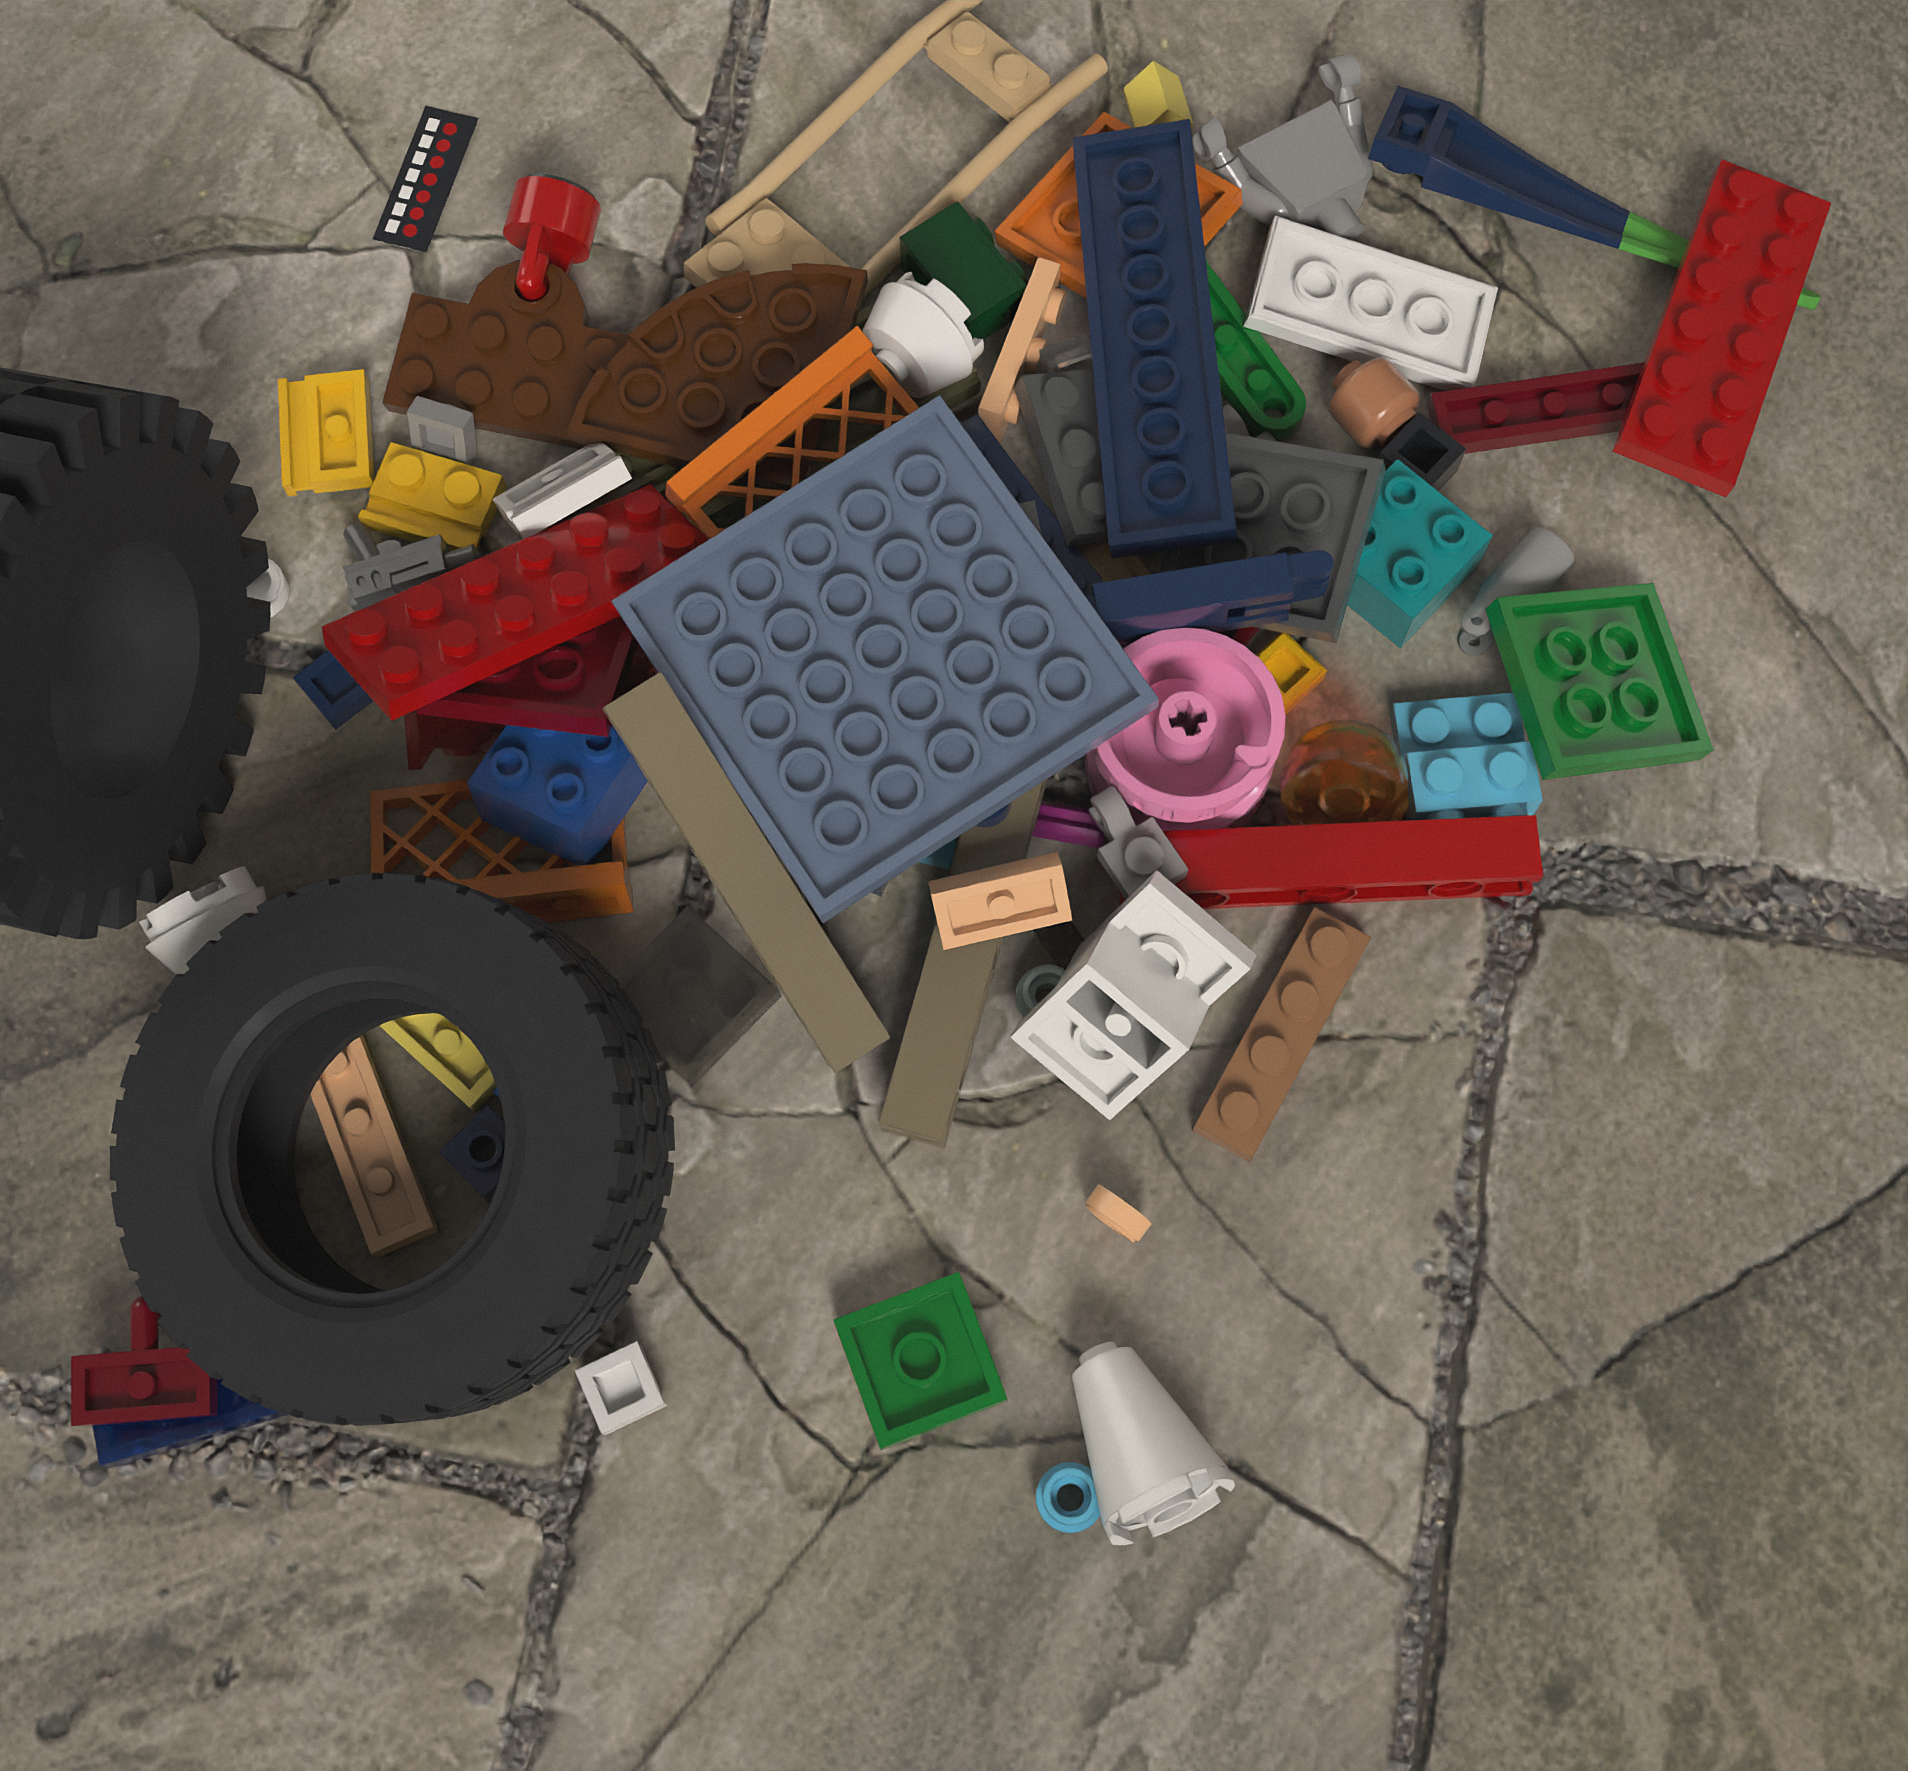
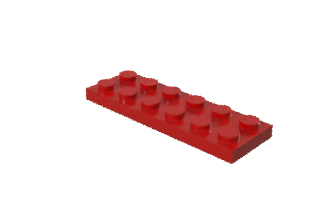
[1612,159,1831,498]
[321,484,709,721]

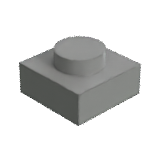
[407,396,478,466]

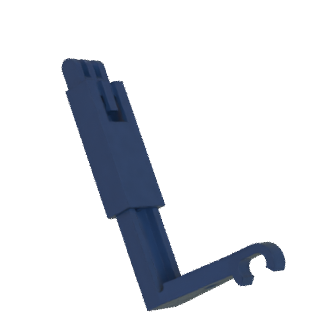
[975,550,1333,827]

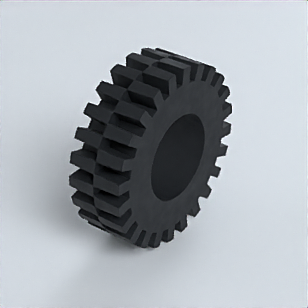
[0,367,271,939]

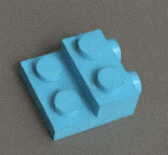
[1389,693,1543,821]

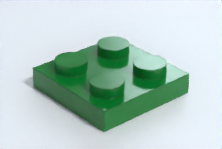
[833,1272,1008,1451]

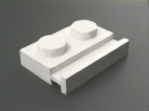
[493,443,632,539]

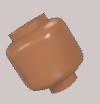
[1329,358,1420,449]

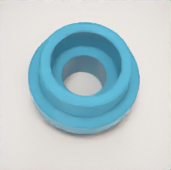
[1036,1462,1100,1533]

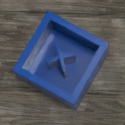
[467,725,648,866]

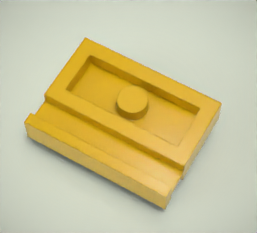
[278,369,375,497]
[358,442,507,551]

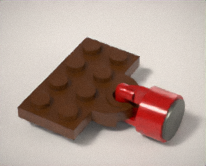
[382,174,630,449]

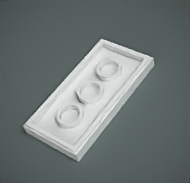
[1243,216,1498,391]

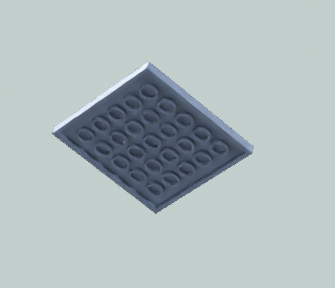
[612,395,1159,923]

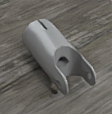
[1459,527,1574,656]

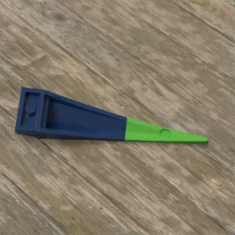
[1368,86,1821,310]

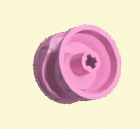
[1084,627,1286,831]

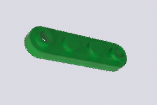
[1206,261,1306,441]

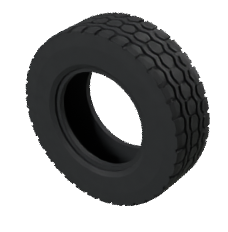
[110,872,675,1426]

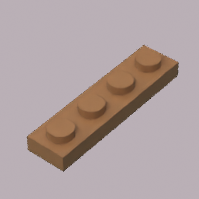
[1192,907,1371,1162]

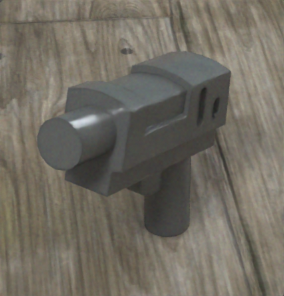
[343,522,480,610]

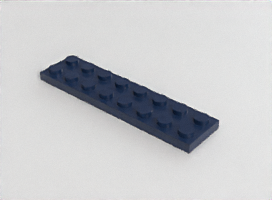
[1073,119,1238,558]

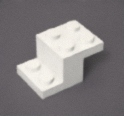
[1010,870,1257,1120]

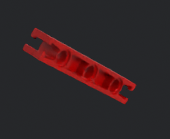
[1118,815,1543,909]

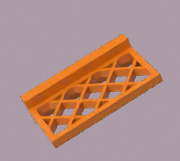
[665,326,919,539]
[370,779,634,922]

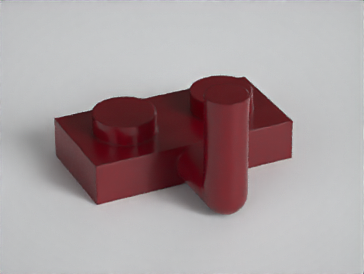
[71,1296,218,1426]

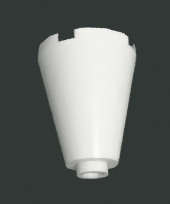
[1072,1342,1235,1545]

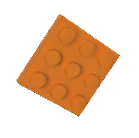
[994,112,1243,299]

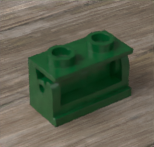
[899,201,1028,340]

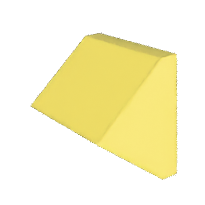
[1123,61,1193,129]

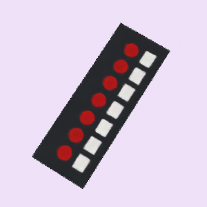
[372,106,479,253]

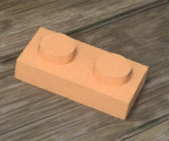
[928,852,1072,950]

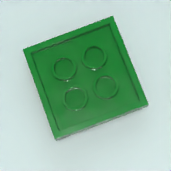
[1485,583,1714,780]

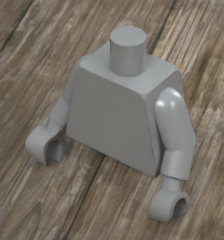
[1192,54,1373,241]

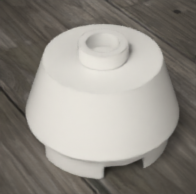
[862,272,984,398]
[139,866,267,975]

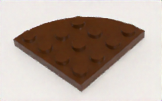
[567,263,868,491]

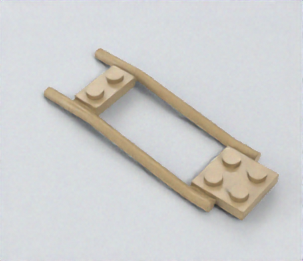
[684,0,1108,298]

